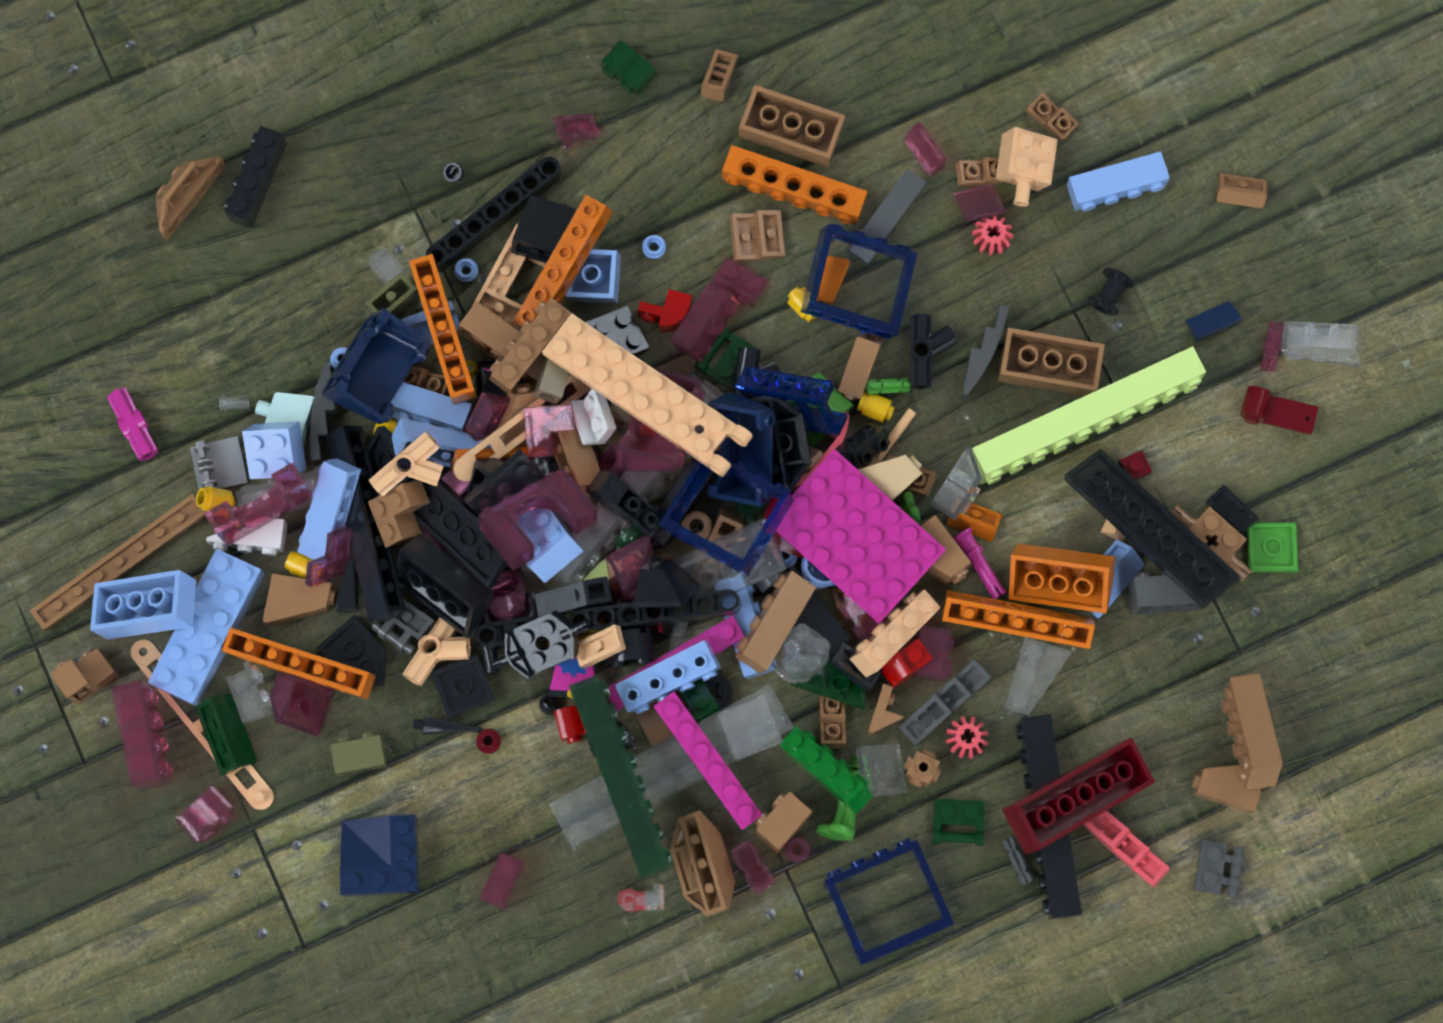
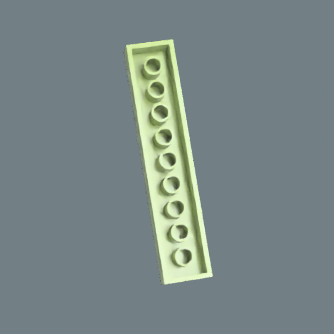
[968,346,1206,485]

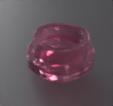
[785,837,810,863]

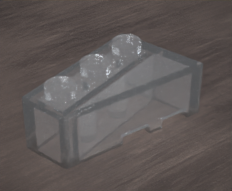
[1281,321,1363,367]
[1001,637,1073,718]

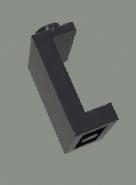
[511,195,576,263]

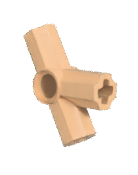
[369,431,444,496]
[402,617,471,686]

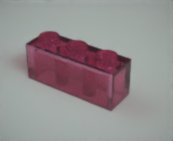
[669,282,740,362]

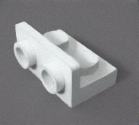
[569,389,617,445]

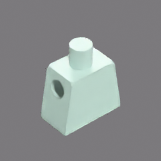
[255,392,314,446]

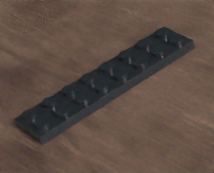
[367,426,516,588]
[1064,449,1240,609]

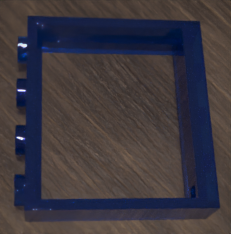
[800,224,918,339]
[659,450,794,577]
[823,838,954,966]

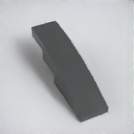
[849,169,927,265]
[961,305,1009,401]
[310,362,338,466]
[899,659,992,746]

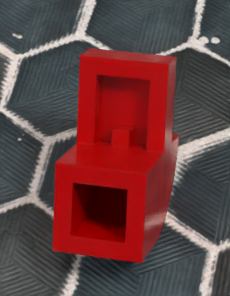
[638,289,692,333]
[880,638,934,690]

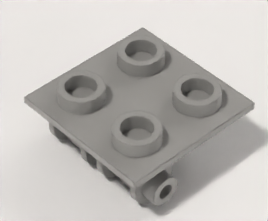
[190,436,248,489]

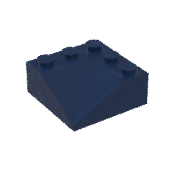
[340,814,420,897]

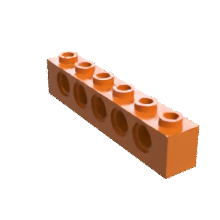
[722,145,868,225]
[513,195,613,328]
[409,254,477,404]
[942,590,1095,649]
[222,627,376,700]

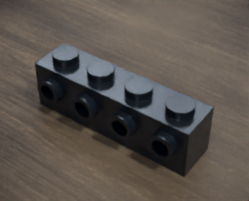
[224,126,287,229]

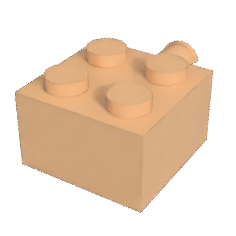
[996,127,1058,207]

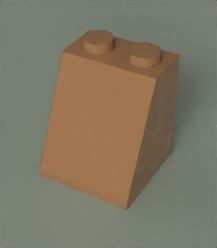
[921,515,971,586]

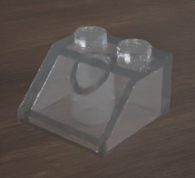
[930,446,982,520]

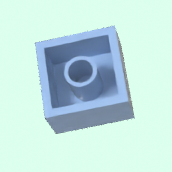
[565,249,621,303]
[242,421,306,479]

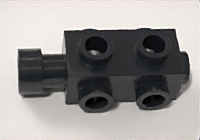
[835,423,890,469]

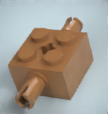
[1171,504,1252,582]

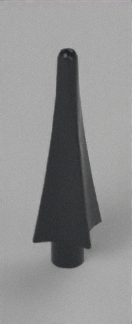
[413,715,482,735]

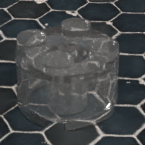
[774,624,830,684]

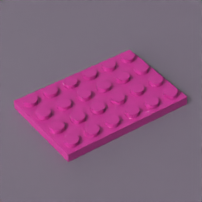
[768,449,946,624]

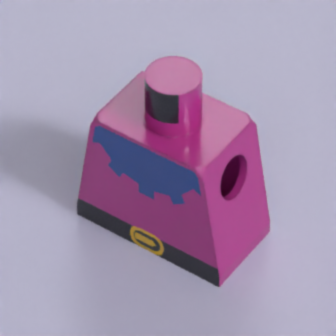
[549,656,598,699]

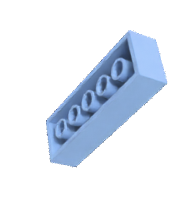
[148,549,265,706]

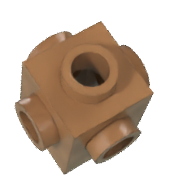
[903,750,941,788]

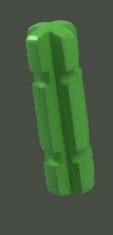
[865,378,910,394]

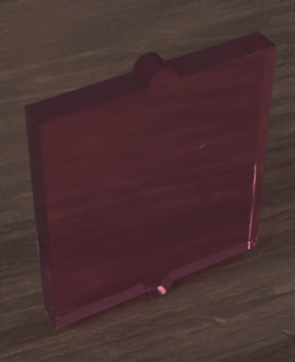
[954,184,1005,222]

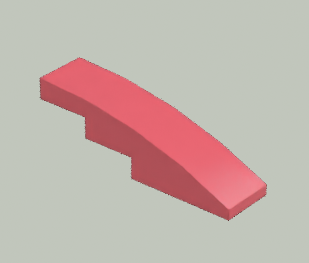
[1083,811,1170,888]

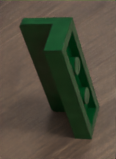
[195,694,257,776]

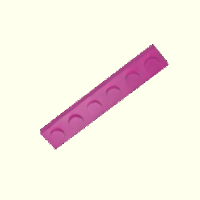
[604,616,745,711]
[653,691,762,830]

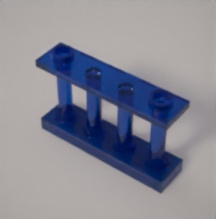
[735,366,848,436]

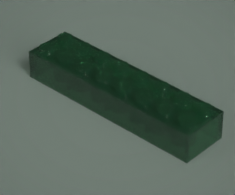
[569,675,673,882]

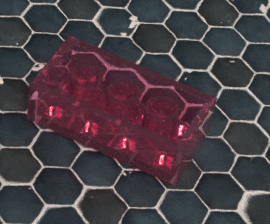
[112,680,173,791]

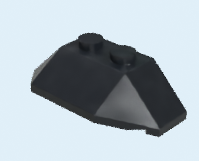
[750,395,812,494]

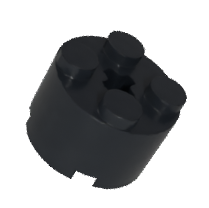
[606,627,656,668]

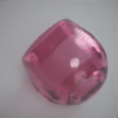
[489,571,526,620]

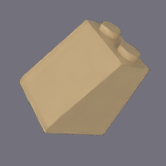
[858,454,922,500]

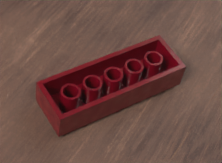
[1001,738,1155,854]

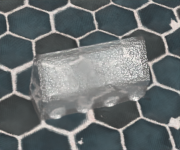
[675,518,786,609]

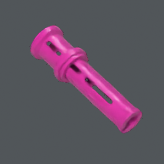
[953,527,1006,599]

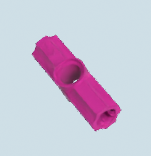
[107,388,159,461]

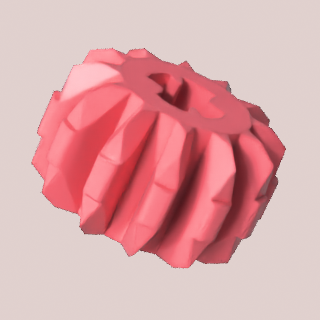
[972,214,1013,256]
[946,716,988,759]

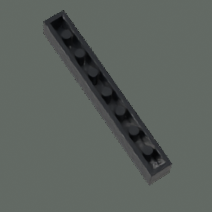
[326,425,406,621]
[1015,714,1082,920]

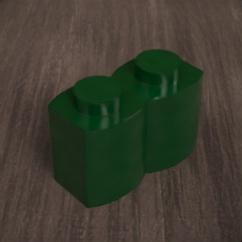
[601,41,657,95]

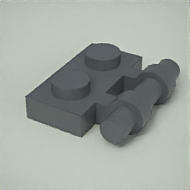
[372,599,436,656]
[1193,840,1245,898]

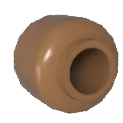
[681,511,712,545]

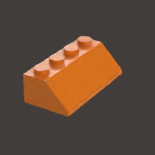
[1009,543,1115,613]

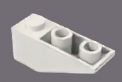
[206,517,288,556]

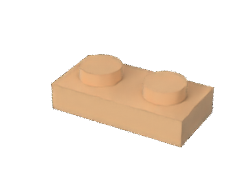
[577,624,626,669]

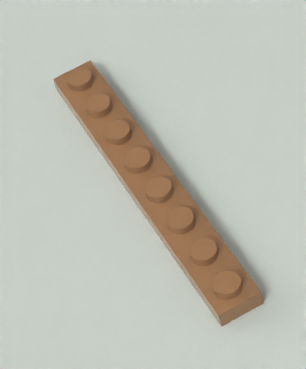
[29,494,208,631]

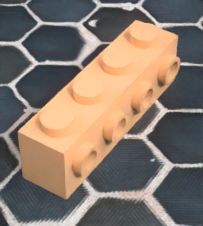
[850,589,941,677]

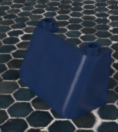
[322,308,431,424]
[708,392,775,507]

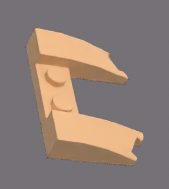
[472,224,546,333]

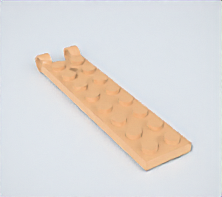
[542,313,753,477]

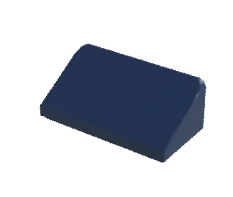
[1185,301,1242,342]

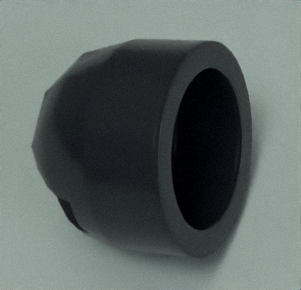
[443,163,464,182]
[539,694,559,715]

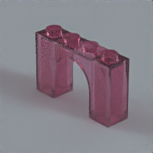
[204,462,312,547]
[479,468,597,570]

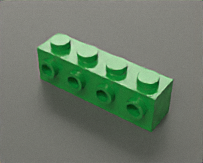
[779,726,873,814]

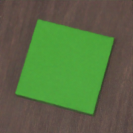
[1246,523,1298,572]

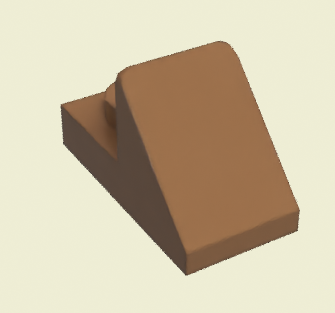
[867,684,904,736]

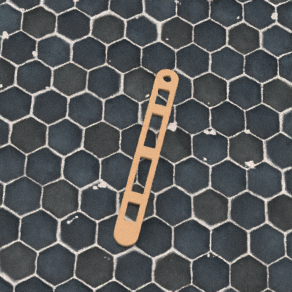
[453,374,592,482]
[131,640,274,810]

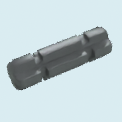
[1002,836,1034,885]

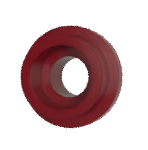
[476,729,501,754]

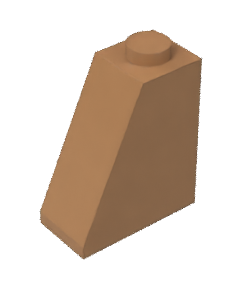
[838,330,884,401]
[497,383,547,447]
[262,573,337,626]
[1191,765,1262,814]

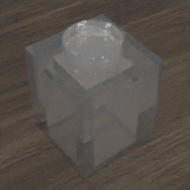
[368,248,407,285]

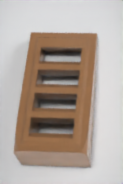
[701,49,738,102]

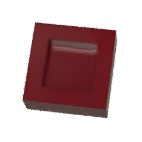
[1119,450,1153,480]

